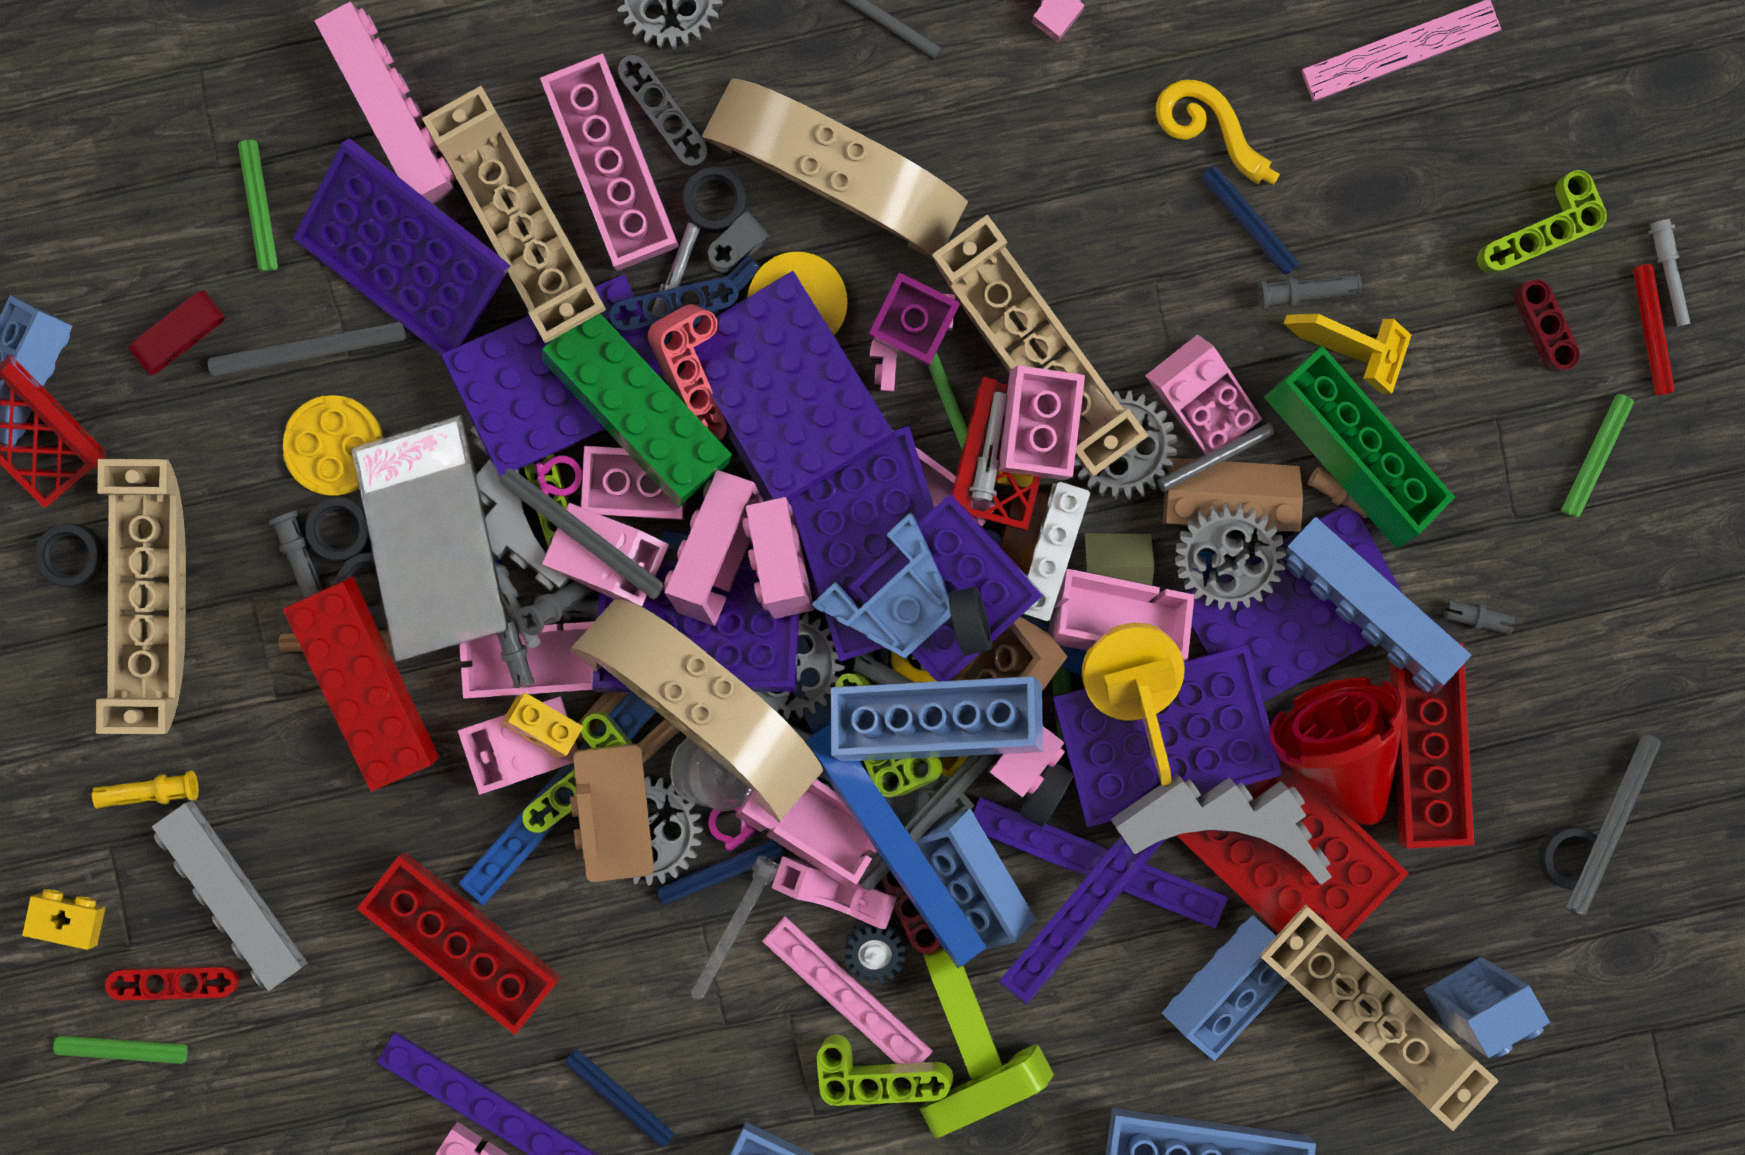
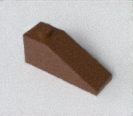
[999,486,1048,576]

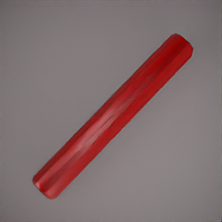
[1633,264,1675,396]

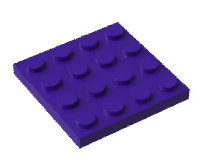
[850,493,1044,682]

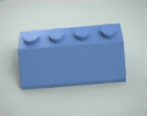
[0,295,73,446]
[916,808,1036,950]
[1162,915,1289,1061]

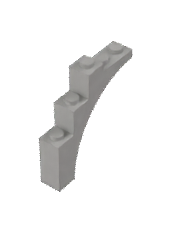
[470,426,569,590]
[1111,773,1331,885]

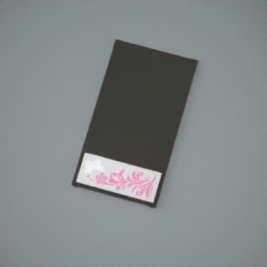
[351,415,509,662]

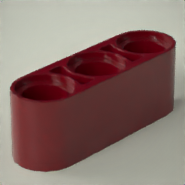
[1514,279,1580,372]
[128,290,226,376]
[882,870,940,954]

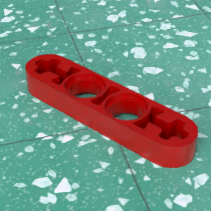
[105,965,239,1001]

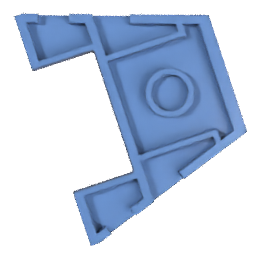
[812,513,951,658]

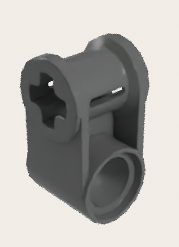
[708,211,770,273]

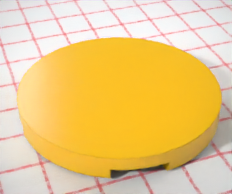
[747,252,847,336]
[283,396,384,496]
[1082,622,1185,721]

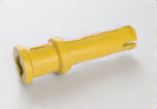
[92,770,199,809]

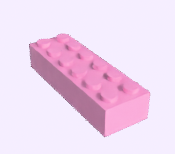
[314,1,457,204]
[540,53,679,271]

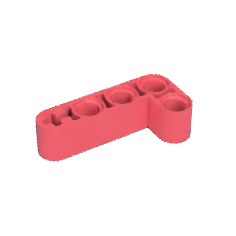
[648,304,727,441]

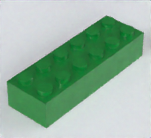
[542,313,732,508]
[1264,346,1455,549]

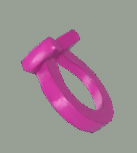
[535,456,582,496]
[708,802,756,851]

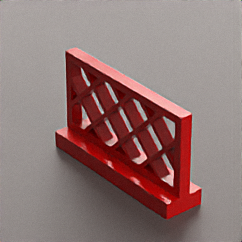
[0,354,107,508]
[952,377,1041,531]

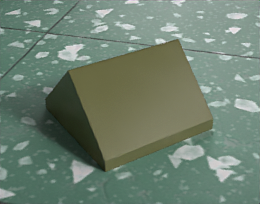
[1084,533,1154,586]

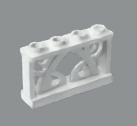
[1024,482,1090,621]

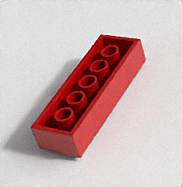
[283,576,439,792]
[1389,642,1474,849]
[357,852,561,1035]

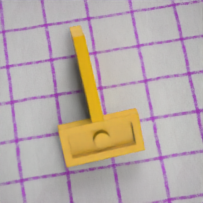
[1283,314,1412,394]
[1104,657,1176,787]

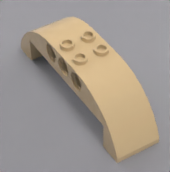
[701,78,968,260]
[422,86,606,343]
[932,214,1149,476]
[96,459,186,734]
[570,599,823,823]
[1259,904,1499,1131]

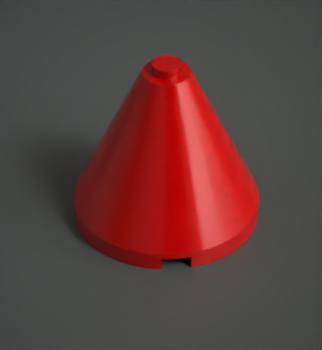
[1270,677,1405,825]

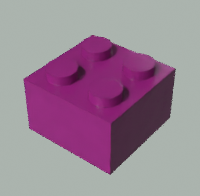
[869,272,960,367]

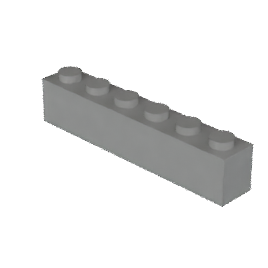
[152,801,308,991]

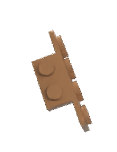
[570,744,654,882]

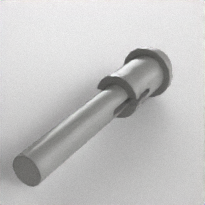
[1648,219,1691,327]
[648,222,701,318]
[969,392,1007,502]
[483,563,541,648]

